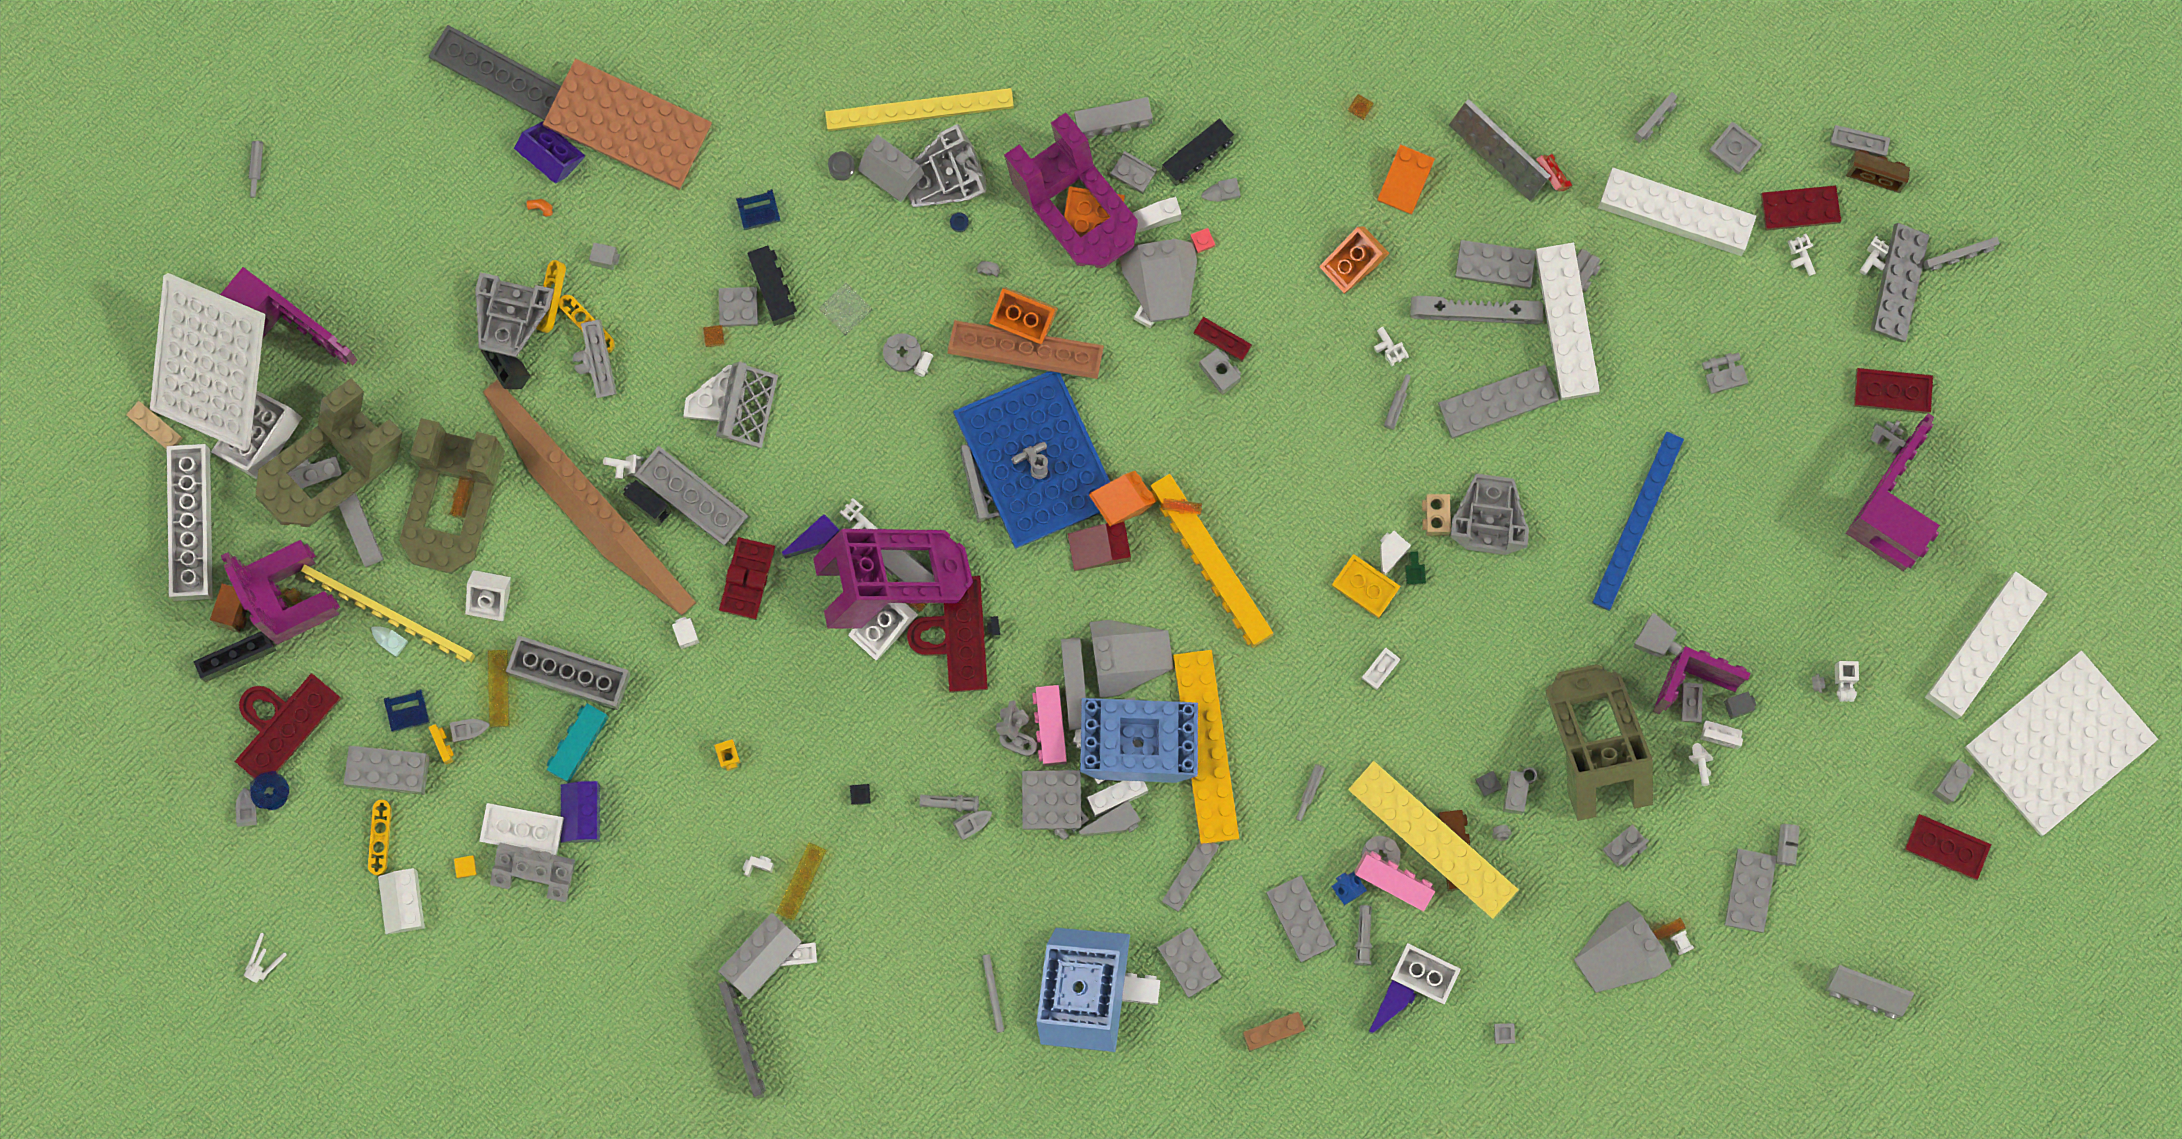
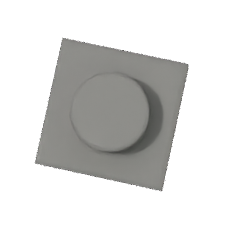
[1494,1024,1515,1044]

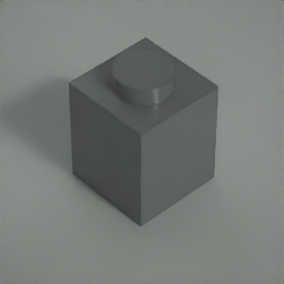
[1724,691,1756,720]

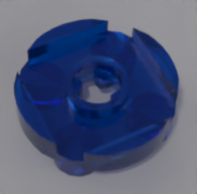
[250,771,290,810]

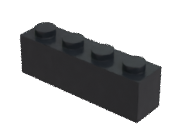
[1162,118,1234,186]
[747,245,797,326]
[193,631,277,682]

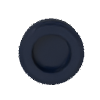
[950,212,969,232]

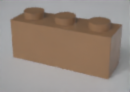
[1242,1012,1305,1052]

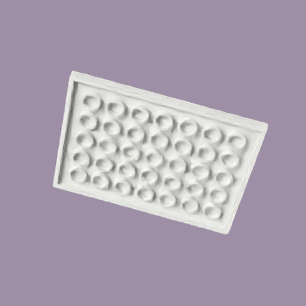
[150,273,265,451]
[1964,651,2158,837]

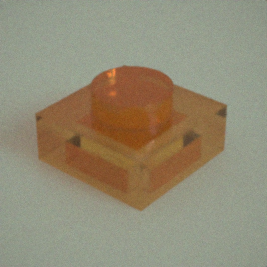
[1348,94,1374,120]
[703,325,725,347]

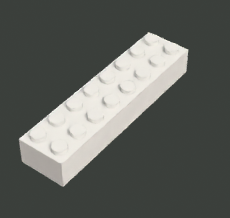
[1598,168,1756,256]
[1535,243,1600,401]
[167,444,213,601]
[1925,572,2047,720]

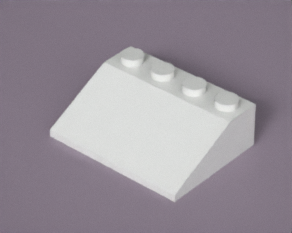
[211,390,303,479]

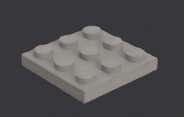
[1022,770,1081,830]

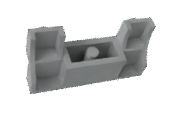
[490,842,576,902]

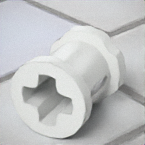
[1670,930,1694,955]

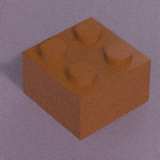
[210,583,249,633]

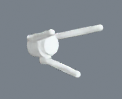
[244,933,287,983]

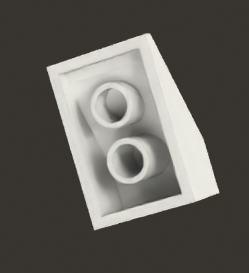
[848,603,918,660]

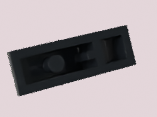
[480,349,530,389]

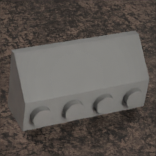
[718,913,802,1000]
[1825,965,1914,1020]

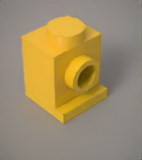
[714,739,741,771]

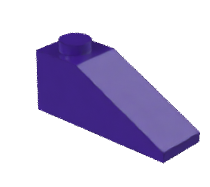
[782,514,840,559]
[1368,980,1416,1034]

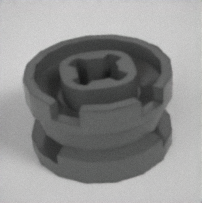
[828,151,855,181]

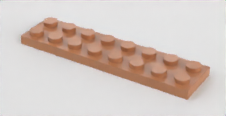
[948,320,1104,379]

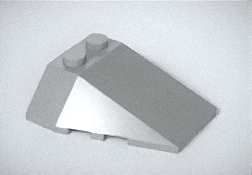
[908,124,986,207]
[1120,239,1197,322]
[475,272,554,357]
[1451,474,1529,555]
[1089,620,1174,698]
[1574,901,1672,993]

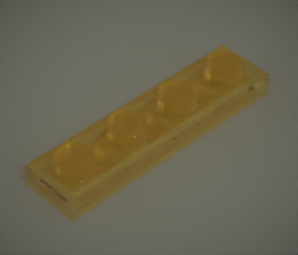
[488,650,510,728]
[776,842,827,921]

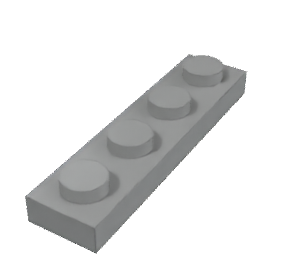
[1923,237,2000,271]
[1162,841,1219,912]

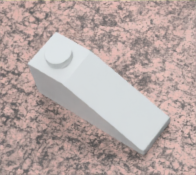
[1133,197,1181,233]

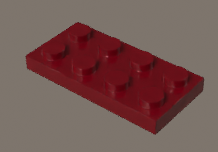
[1761,185,1841,231]
[1854,368,1933,414]
[1904,814,1992,881]

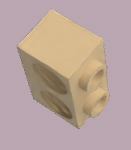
[1422,494,1451,536]

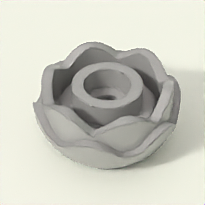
[976,261,1000,277]

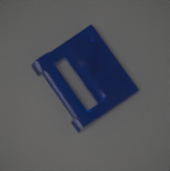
[736,189,781,231]
[384,689,430,732]

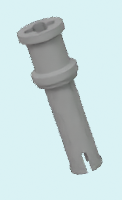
[920,794,979,812]
[1354,905,1372,966]

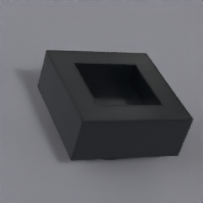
[987,616,1001,639]
[850,784,871,806]

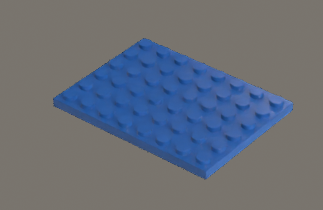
[953,371,1110,549]

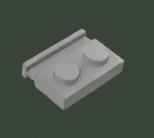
[1110,151,1157,194]

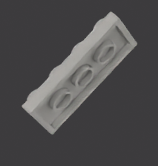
[1455,240,1535,289]
[1724,849,1777,933]
[1266,876,1336,963]

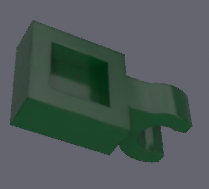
[1405,551,1426,585]

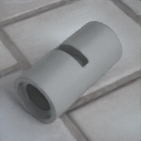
[1776,824,1800,866]

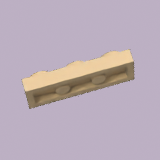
[126,401,183,450]

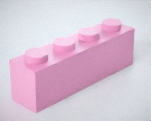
[1032,685,1067,766]
[1354,851,1435,911]

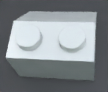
[465,570,511,621]

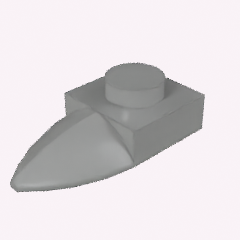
[1201,178,1241,202]
[450,719,490,743]
[236,788,257,827]
[953,811,992,840]

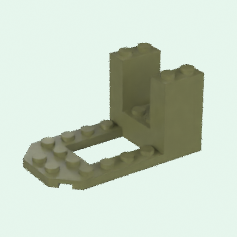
[256,378,403,527]
[399,418,505,574]
[1546,664,1653,821]

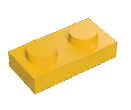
[429,724,454,765]

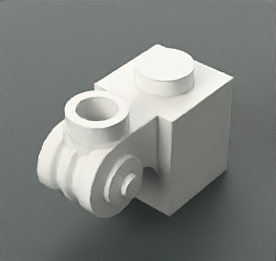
[1835,661,1859,702]

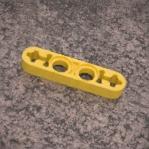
[536,260,566,333]
[559,295,615,353]
[368,800,392,876]

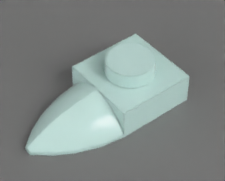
[371,626,408,657]

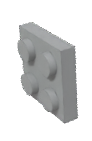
[1709,122,1762,174]
[719,287,758,327]

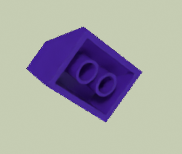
[514,121,585,184]
[561,781,600,843]

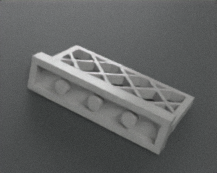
[716,362,778,448]
[960,444,1000,523]

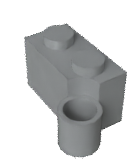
[1503,767,1537,815]

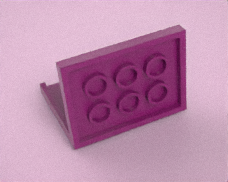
[1653,646,1751,714]

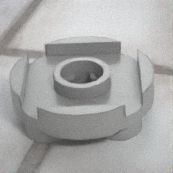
[883,333,921,372]
[1361,836,1400,865]

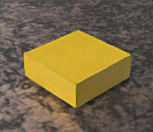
[454,855,477,878]

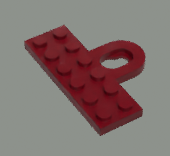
[907,575,988,693]
[234,673,342,787]

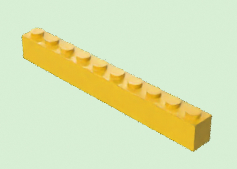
[1150,474,1273,648]

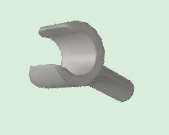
[955,153,980,173]

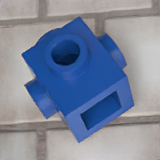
[1331,871,1367,906]

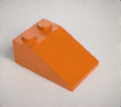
[1377,144,1435,215]
[1319,226,1390,294]
[1089,471,1156,526]

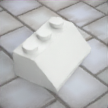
[378,868,425,935]
[1391,943,1461,1004]

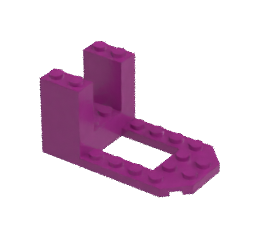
[1004,112,1138,268]
[220,267,357,366]
[1845,413,1940,571]
[813,529,973,629]
[221,540,340,645]

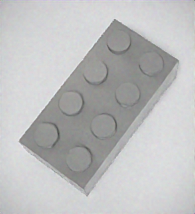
[344,746,430,795]

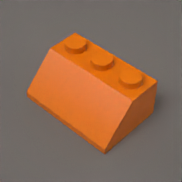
[989,287,1058,345]

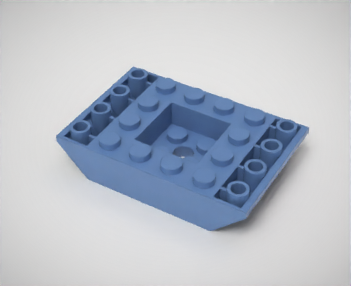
[1080,698,1198,783]
[1036,928,1130,1052]

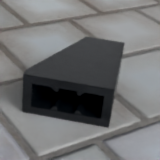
[623,480,672,527]

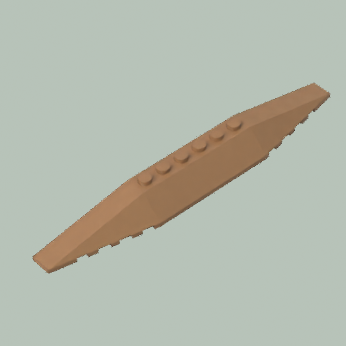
[483,379,696,615]

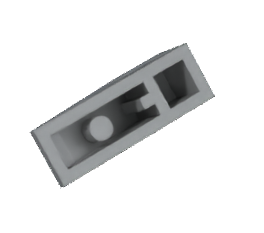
[1079,801,1141,837]

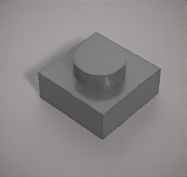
[1475,771,1502,797]

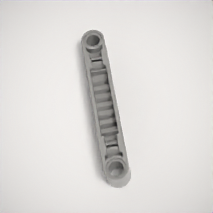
[1410,296,1543,324]

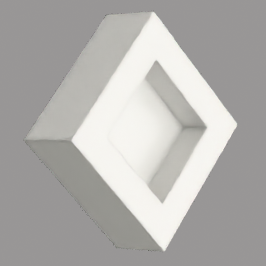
[1134,306,1154,328]

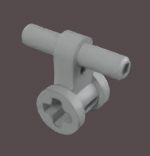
[1011,442,1048,479]

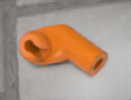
[527,199,553,217]

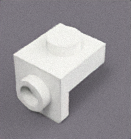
[743,856,774,877]

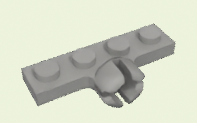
[573,320,617,398]
[288,456,343,489]

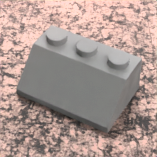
[858,134,924,202]

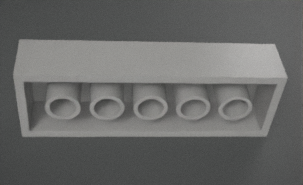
[506,635,631,710]

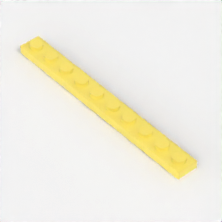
[825,88,1014,131]
[301,565,475,663]

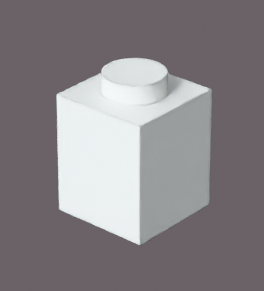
[672,617,699,649]

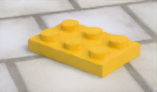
[1331,554,1401,618]

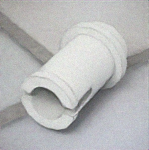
[914,351,933,377]

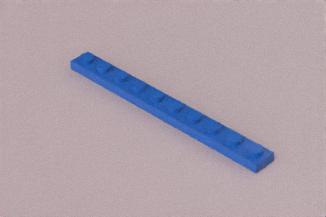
[1592,432,1684,611]

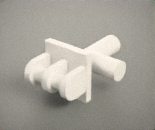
[1788,234,1816,276]
[1860,236,1889,275]
[1374,327,1409,366]
[603,454,643,479]
[840,498,878,529]
[1689,743,1713,786]

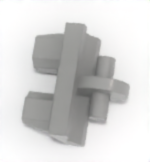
[1870,420,1906,454]
[996,700,1029,740]

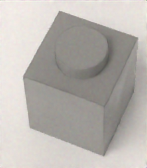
[589,242,620,270]

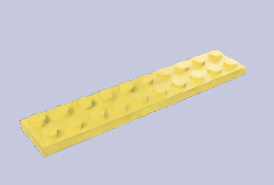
[1348,761,1519,919]

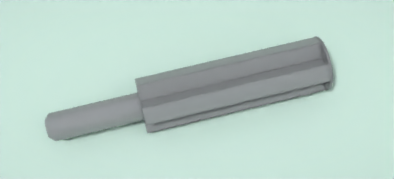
[249,141,263,198]
[1384,374,1411,430]
[1296,764,1325,821]

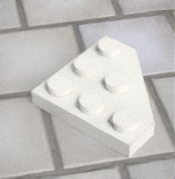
[684,365,747,423]

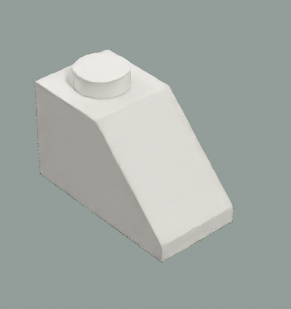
[1380,531,1411,576]

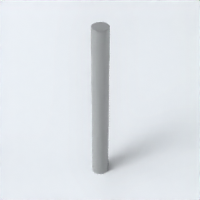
[982,954,1004,1033]

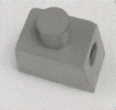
[1633,613,1682,658]

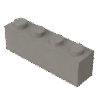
[1074,97,1153,139]
[881,550,935,582]

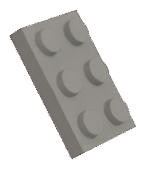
[1158,927,1222,998]

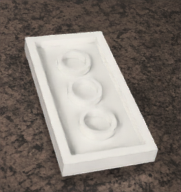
[479,803,564,855]

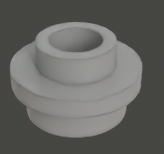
[1812,674,1825,693]
[1492,825,1512,841]

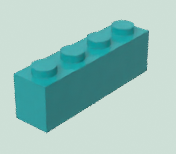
[546,703,609,783]

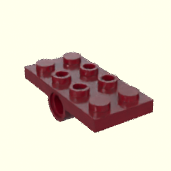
[719,537,776,620]

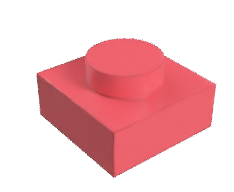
[1190,228,1215,253]

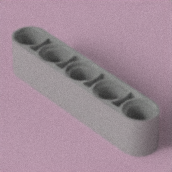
[330,481,384,567]
[1061,637,1086,730]

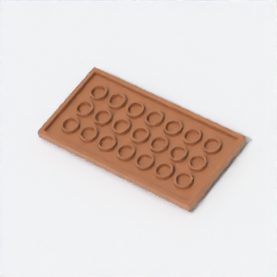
[543,58,712,190]

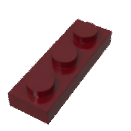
[1193,317,1252,362]

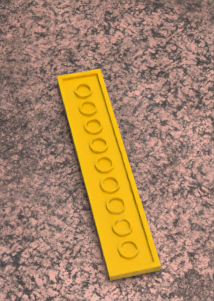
[1173,650,1239,845]

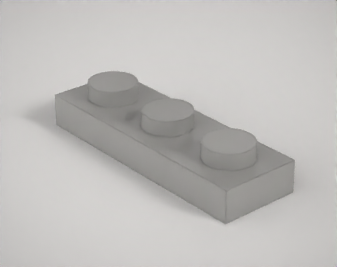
[1634,92,1678,143]
[1830,125,1890,157]

